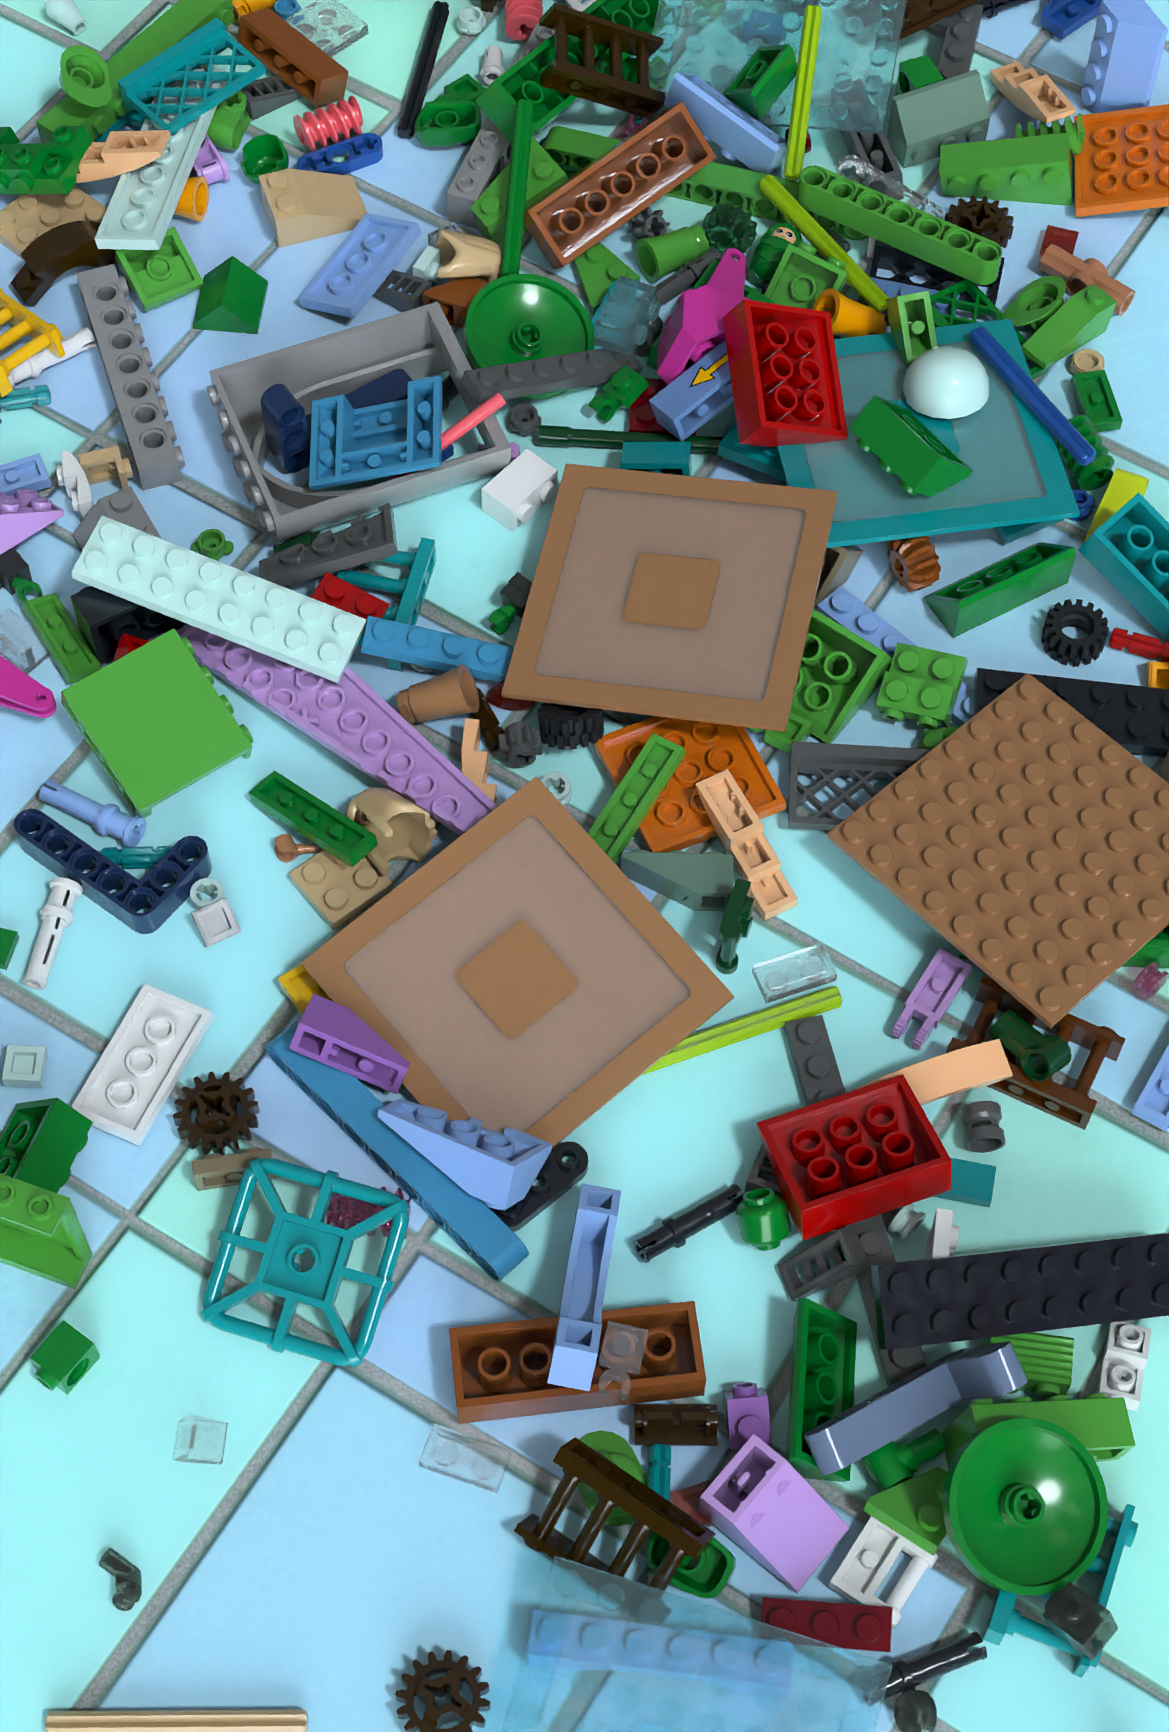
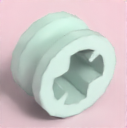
[540,772,572,806]
[190,878,225,910]
[888,1204,926,1242]

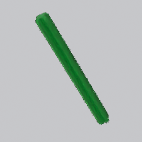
[500,99,534,277]

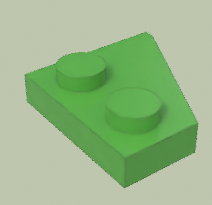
[574,242,641,316]
[863,1466,947,1555]

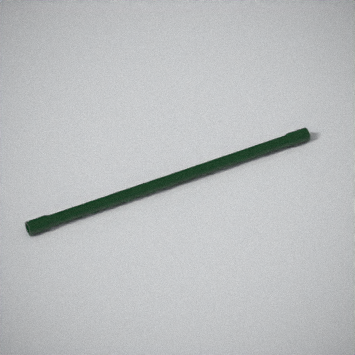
[538,425,724,454]

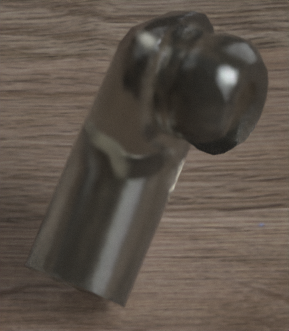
[98,1548,142,1611]

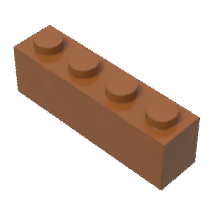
[237,8,349,107]

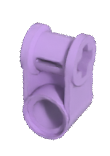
[190,133,230,185]

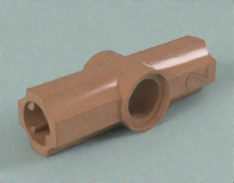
[1038,244,1136,316]

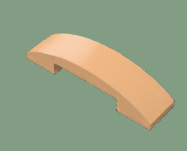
[852,1039,1013,1106]

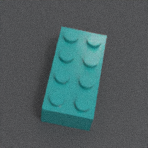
[1078,492,1169,641]

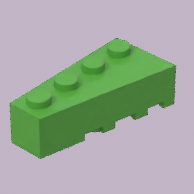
[939,133,1074,206]
[941,1393,1136,1469]

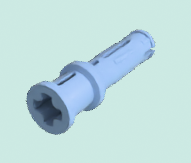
[39,779,146,847]

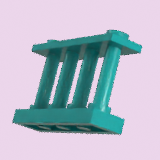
[337,537,436,672]
[982,1504,1138,1678]

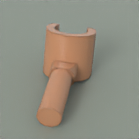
[274,834,324,863]

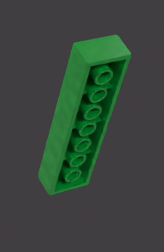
[475,0,676,144]

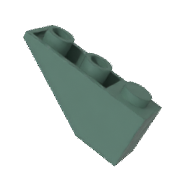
[621,849,733,911]

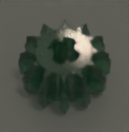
[702,201,757,257]

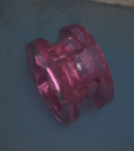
[1132,962,1169,1000]

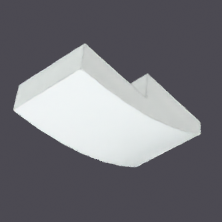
[56,450,94,520]
[1097,1321,1151,1412]

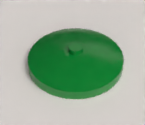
[463,274,595,400]
[942,1418,1108,1595]

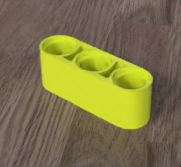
[1084,468,1150,543]

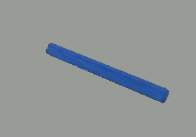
[969,326,1097,466]

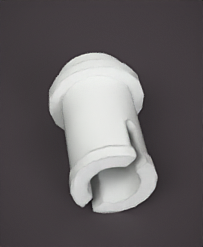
[480,46,505,85]

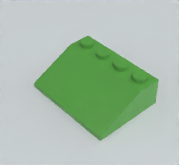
[791,609,892,743]

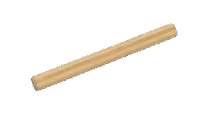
[45,1709,308,1732]

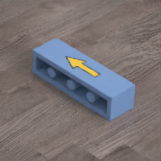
[649,340,734,442]

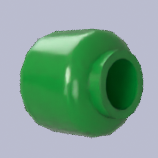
[736,1188,791,1251]

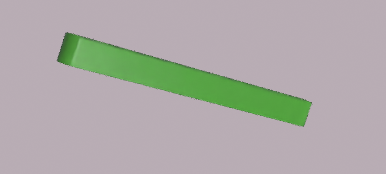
[542,126,869,241]

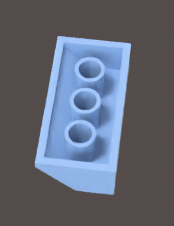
[1081,0,1168,113]
[664,72,787,175]

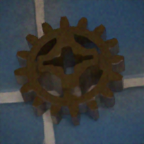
[944,195,1014,248]
[173,1072,260,1155]
[395,1650,491,1732]

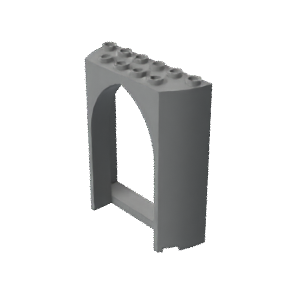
[206,301,511,545]

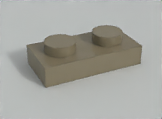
[192,1147,276,1191]

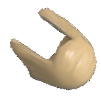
[434,229,502,287]
[344,787,438,875]

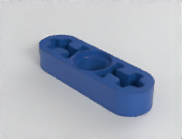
[297,133,383,175]

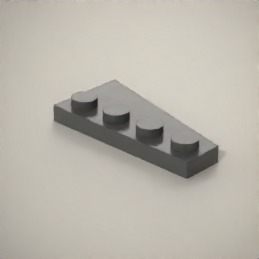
[259,503,398,588]

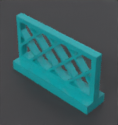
[117,17,266,135]

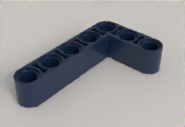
[260,369,413,473]
[13,809,212,934]

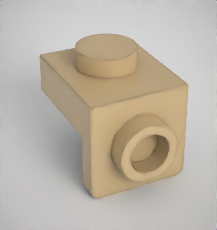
[78,445,133,489]

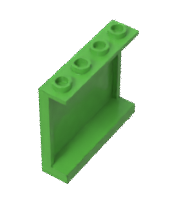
[61,628,254,818]
[0,1173,93,1289]

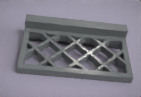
[788,741,932,830]

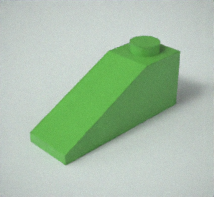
[1021,283,1117,369]

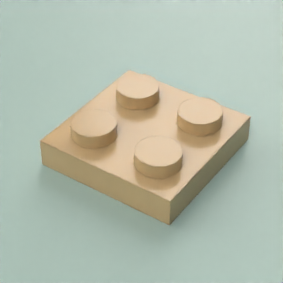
[289,850,393,931]

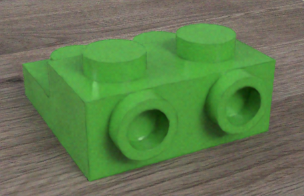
[115,227,204,312]
[764,241,850,309]
[875,642,968,730]

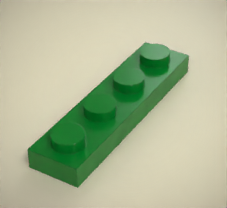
[248,770,378,867]

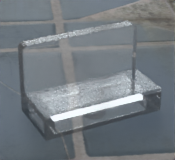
[0,608,50,675]

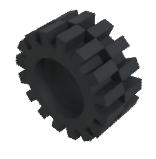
[1041,599,1109,667]
[537,703,604,750]

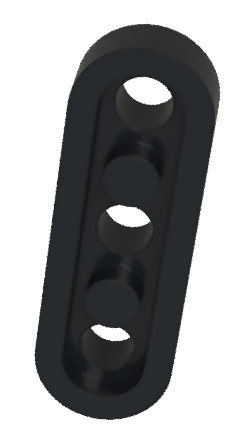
[489,1142,588,1232]

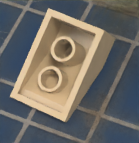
[259,168,367,248]

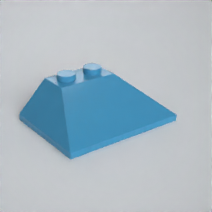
[309,375,443,491]

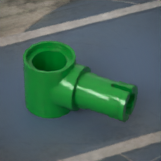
[861,1428,947,1492]

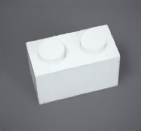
[481,449,558,531]

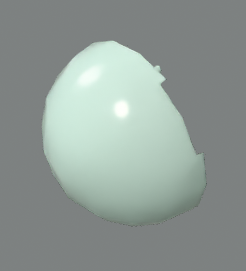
[902,346,990,419]

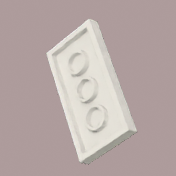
[71,984,214,1146]

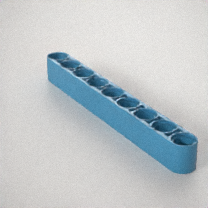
[265,1022,529,1282]

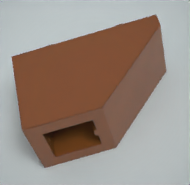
[422,277,490,329]

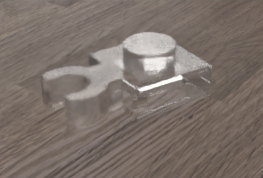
[599,1321,649,1400]

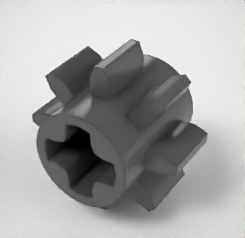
[628,207,670,243]
[498,722,542,767]

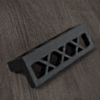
[869,240,1005,305]

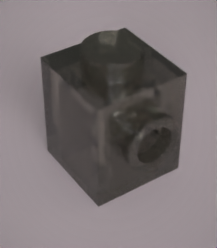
[1042,1581,1118,1662]

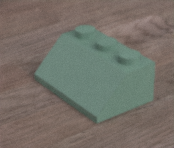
[887,69,990,168]

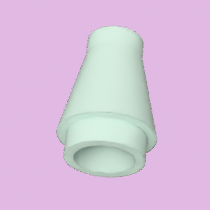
[44,0,88,35]

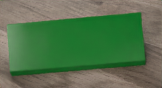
[924,542,1076,638]
[786,1297,857,1482]

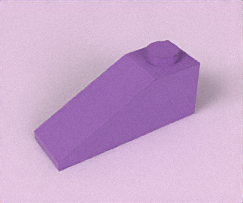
[289,993,410,1094]

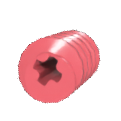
[505,0,543,41]
[293,95,363,152]

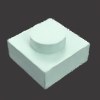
[413,245,442,284]
[1,1044,48,1088]

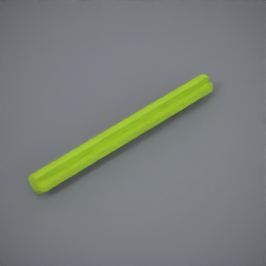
[783,5,822,181]
[759,174,889,313]
[642,986,842,1075]

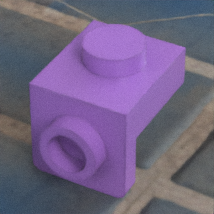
[723,1382,772,1449]

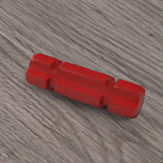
[1109,628,1169,662]

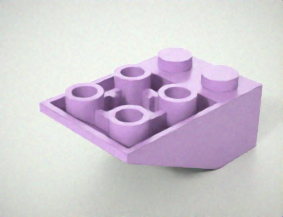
[0,489,64,555]
[698,1434,850,1593]

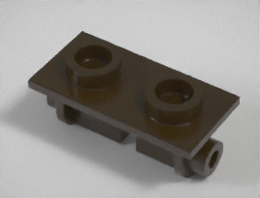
[634,1404,719,1446]

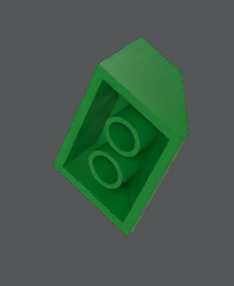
[849,395,973,497]
[0,1098,93,1193]

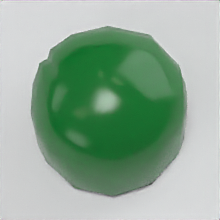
[241,134,289,185]

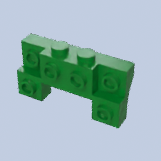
[0,125,93,194]

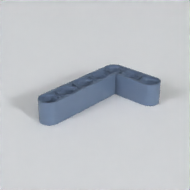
[804,1341,1028,1475]

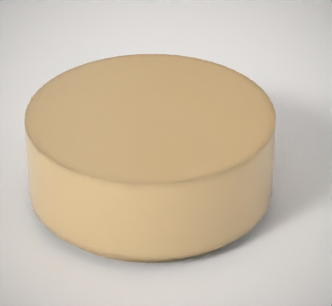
[1070,349,1105,374]

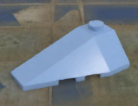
[377,1099,553,1210]

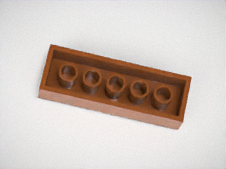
[524,102,717,269]
[449,1301,706,1424]

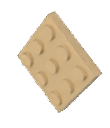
[0,186,107,261]

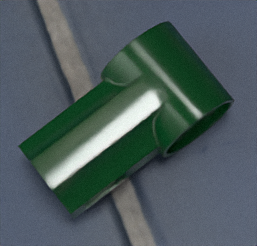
[989,1010,1072,1082]

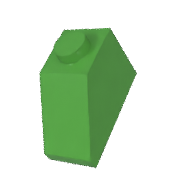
[886,291,938,364]

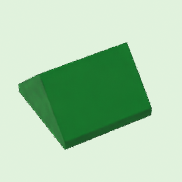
[722,44,797,120]
[193,256,268,334]

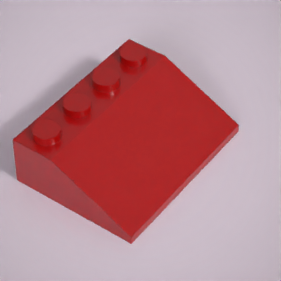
[722,299,848,447]
[757,1074,952,1240]

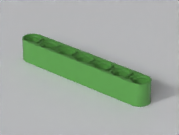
[797,165,1002,285]

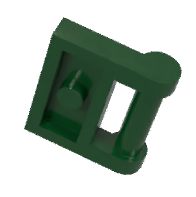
[716,878,755,974]

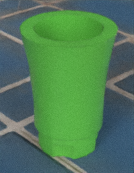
[635,225,709,283]

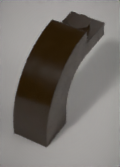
[10,221,117,307]

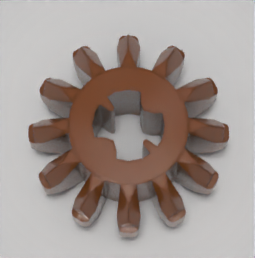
[887,536,941,592]

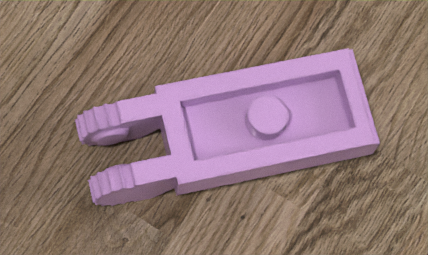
[891,948,974,1050]

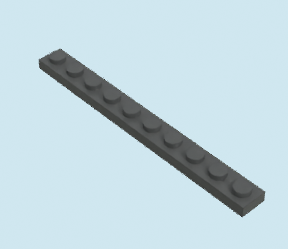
[784,1015,927,1387]

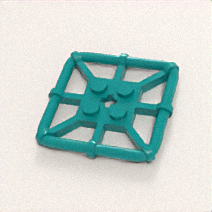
[200,1156,411,1368]

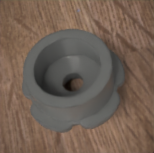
[508,404,541,435]

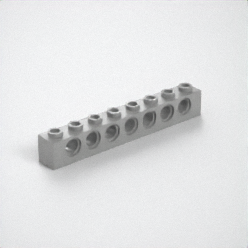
[446,23,554,229]
[76,264,185,490]

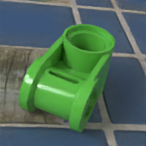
[207,90,251,151]

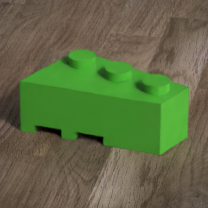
[470,136,568,247]

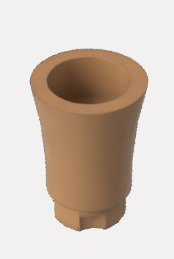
[396,664,479,724]

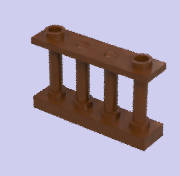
[946,976,1126,1130]

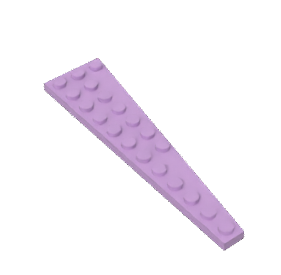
[176,624,498,836]

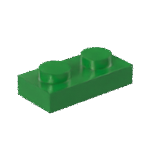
[1070,370,1123,432]

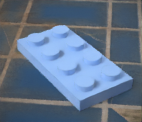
[298,213,422,318]

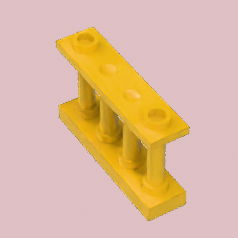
[0,288,66,398]

